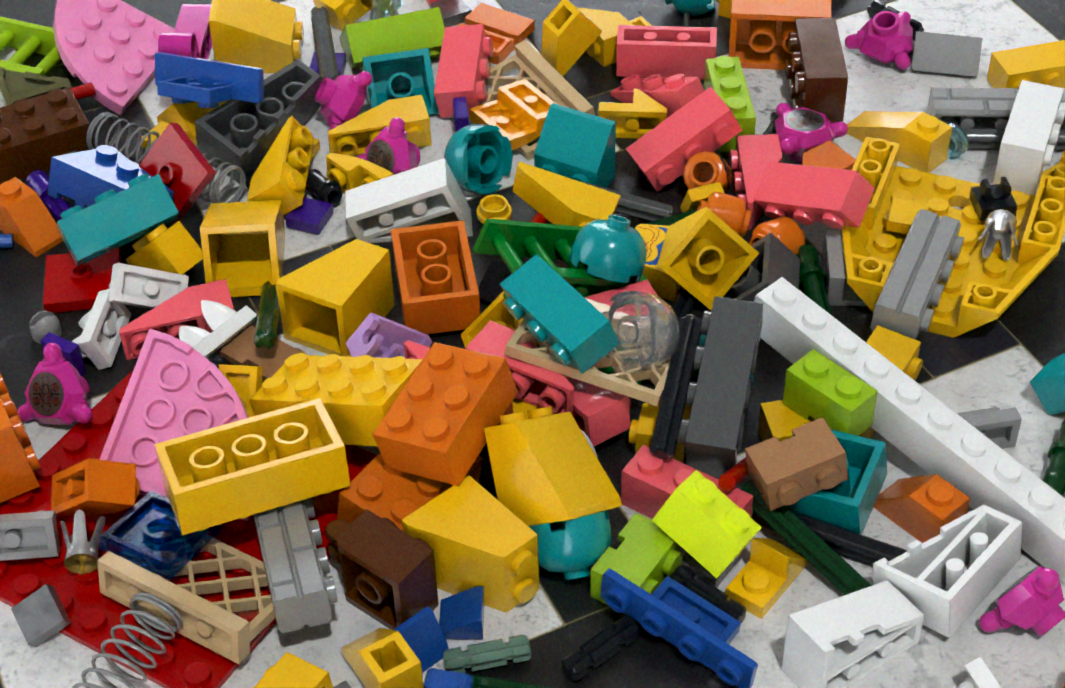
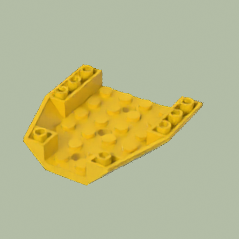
[841,137,1065,338]

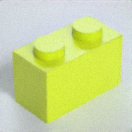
[652,470,762,579]

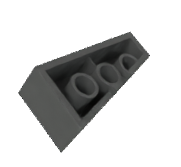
[195,59,321,184]
[679,296,763,479]

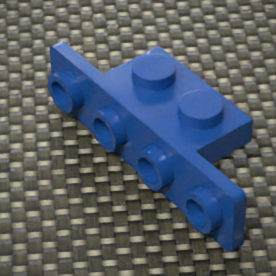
[154,52,264,108]
[600,568,758,688]

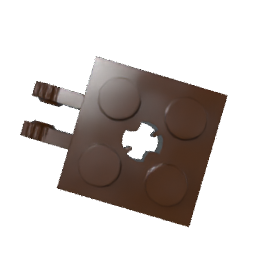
[325,509,439,630]

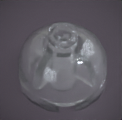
[602,291,679,373]

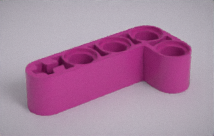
[158,4,212,60]

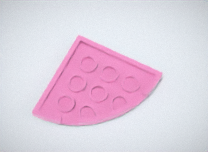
[53,0,174,116]
[99,329,250,521]

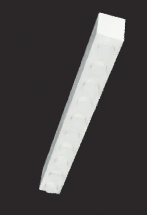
[754,277,1065,583]

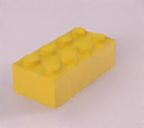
[249,353,423,447]
[154,398,351,535]

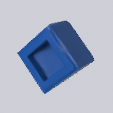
[439,586,485,639]
[394,606,449,673]

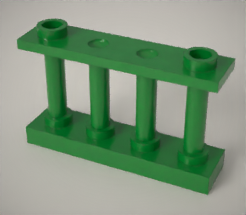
[473,218,650,300]

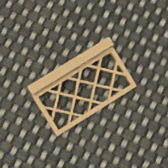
[481,40,595,161]
[504,298,678,406]
[97,515,276,664]

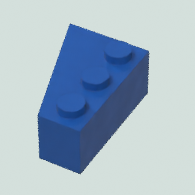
[47,145,174,235]

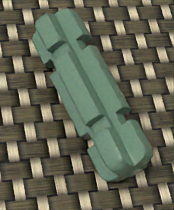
[443,634,531,673]

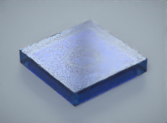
[98,491,221,580]

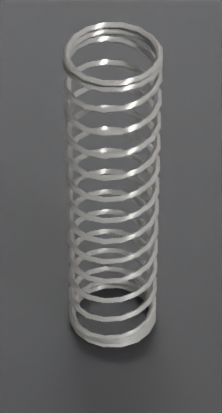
[86,112,246,203]
[72,593,183,688]

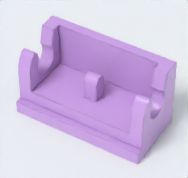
[345,313,432,358]

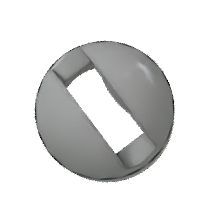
[29,311,62,344]

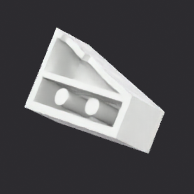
[993,80,1065,196]
[345,158,473,243]
[873,504,1022,638]
[782,580,924,688]

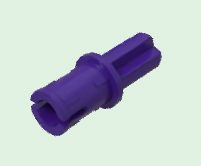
[26,170,72,221]

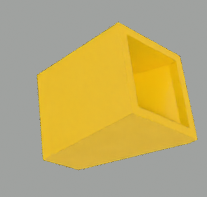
[208,0,304,73]
[200,200,285,297]
[275,239,395,356]
[484,406,622,526]
[402,475,539,613]

